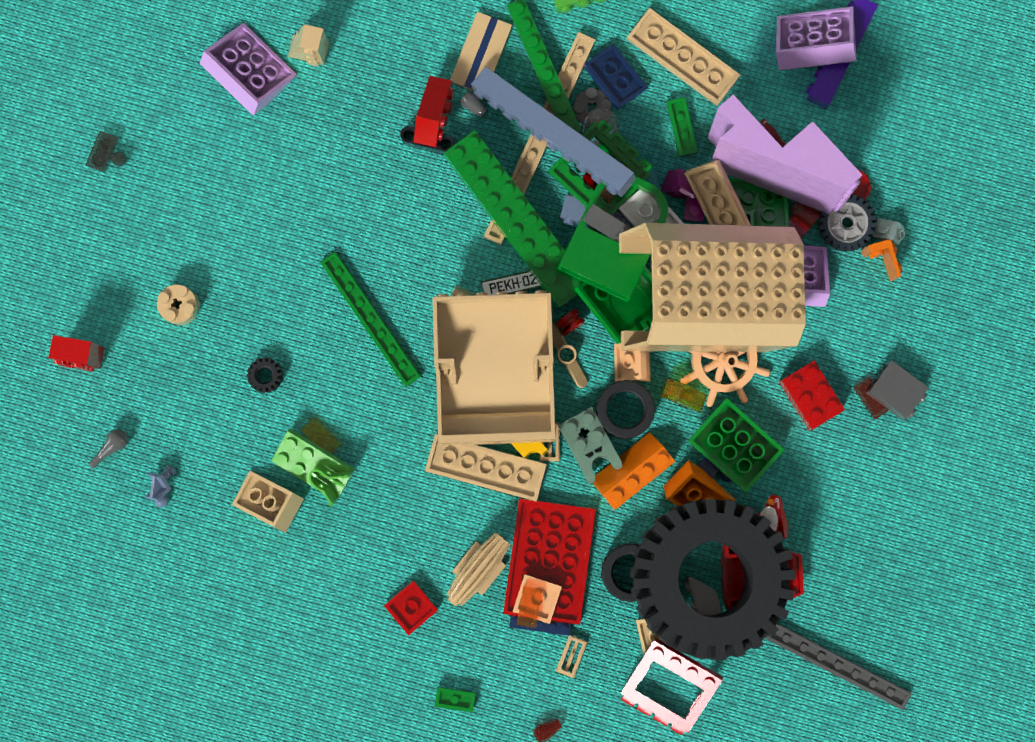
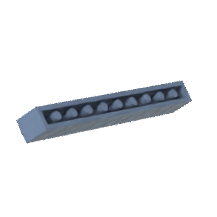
[471,66,636,197]

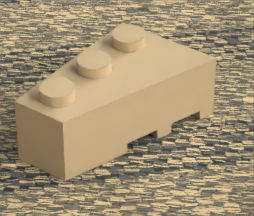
[288,24,329,66]

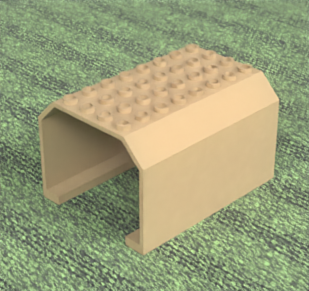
[619,223,806,352]

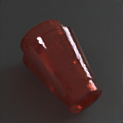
[532,718,562,742]

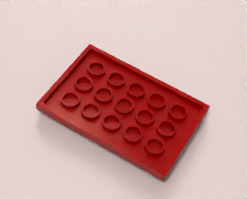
[503,499,596,625]

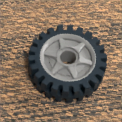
[818,195,876,251]

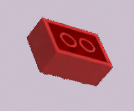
[414,75,454,147]
[48,335,104,372]
[779,360,845,431]

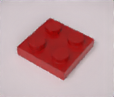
[384,581,438,636]

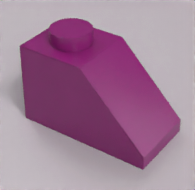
[661,168,696,199]

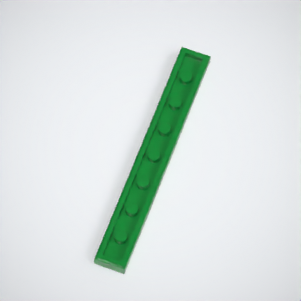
[320,251,421,387]

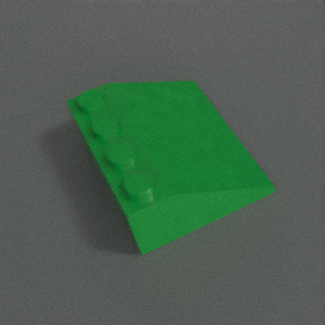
[688,398,785,493]

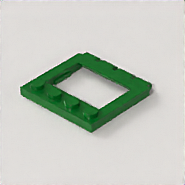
[548,119,653,216]

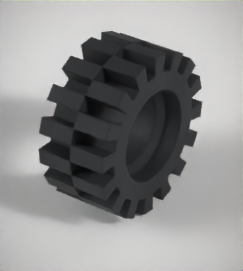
[247,358,283,393]

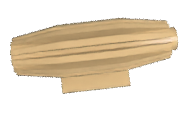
[447,532,510,607]

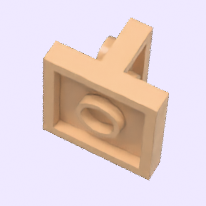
[614,343,650,382]

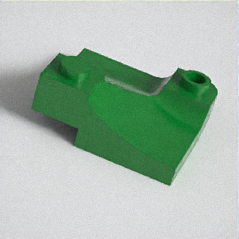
[729,178,789,227]

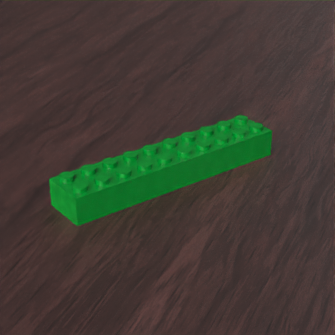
[443,130,583,309]

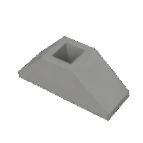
[684,576,721,615]

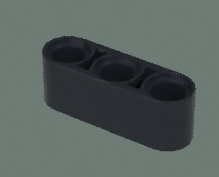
[400,126,455,155]

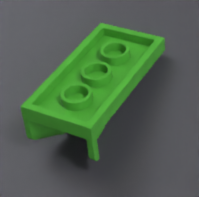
[271,429,355,506]

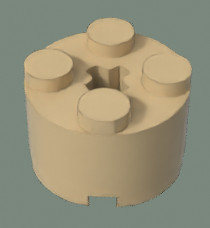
[157,285,200,325]

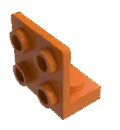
[861,239,903,282]

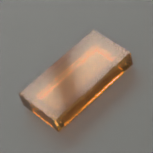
[516,586,543,628]

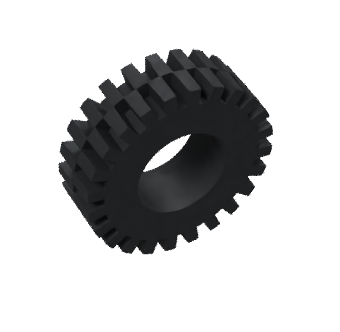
[630,499,795,660]

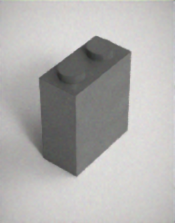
[865,360,929,420]

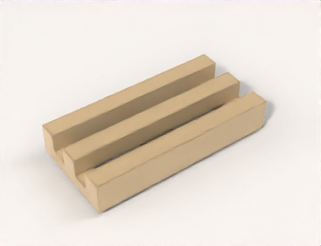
[540,423,559,461]
[556,634,587,678]

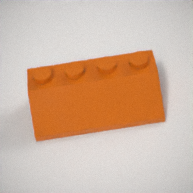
[593,432,676,510]

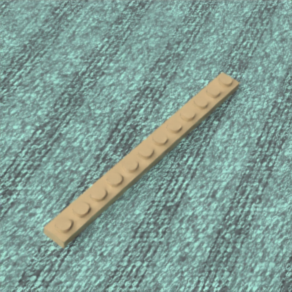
[484,32,595,245]

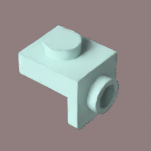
[872,218,905,245]

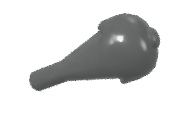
[89,429,129,468]

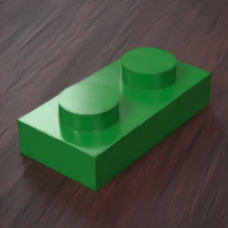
[434,687,476,713]

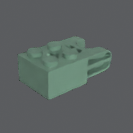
[558,407,622,484]

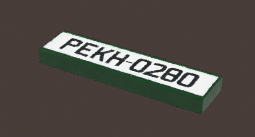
[481,271,542,295]

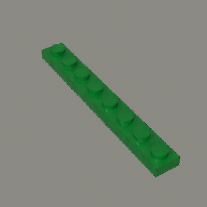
[506,0,583,134]

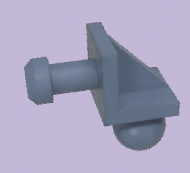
[145,465,175,508]

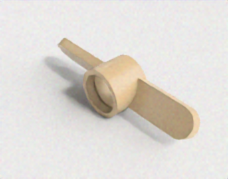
[552,323,587,388]

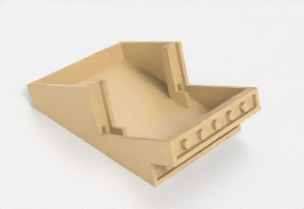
[433,290,556,446]

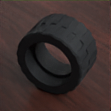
[596,380,655,439]
[601,543,640,603]

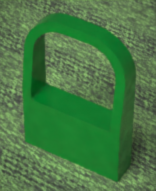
[558,176,668,302]

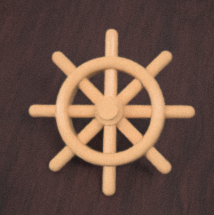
[680,352,771,407]

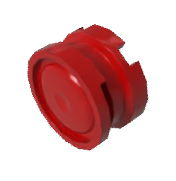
[555,308,585,336]

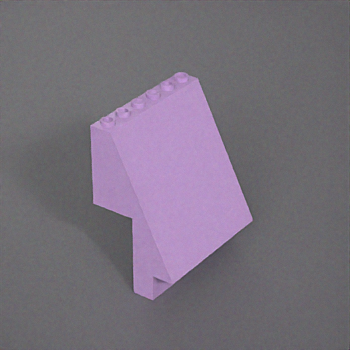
[708,95,862,214]

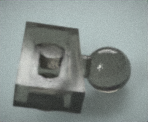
[85,131,127,173]

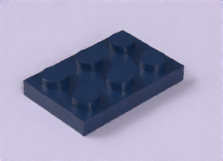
[583,44,648,111]

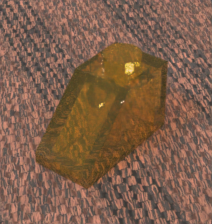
[661,379,707,413]

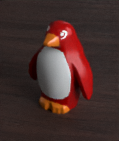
[758,495,788,539]

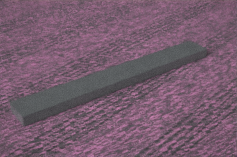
[765,623,912,710]

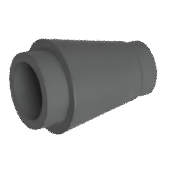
[459,90,488,117]

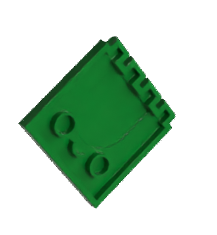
[574,266,653,344]

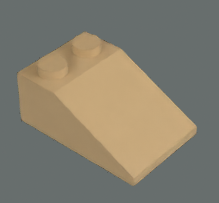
[232,471,304,533]

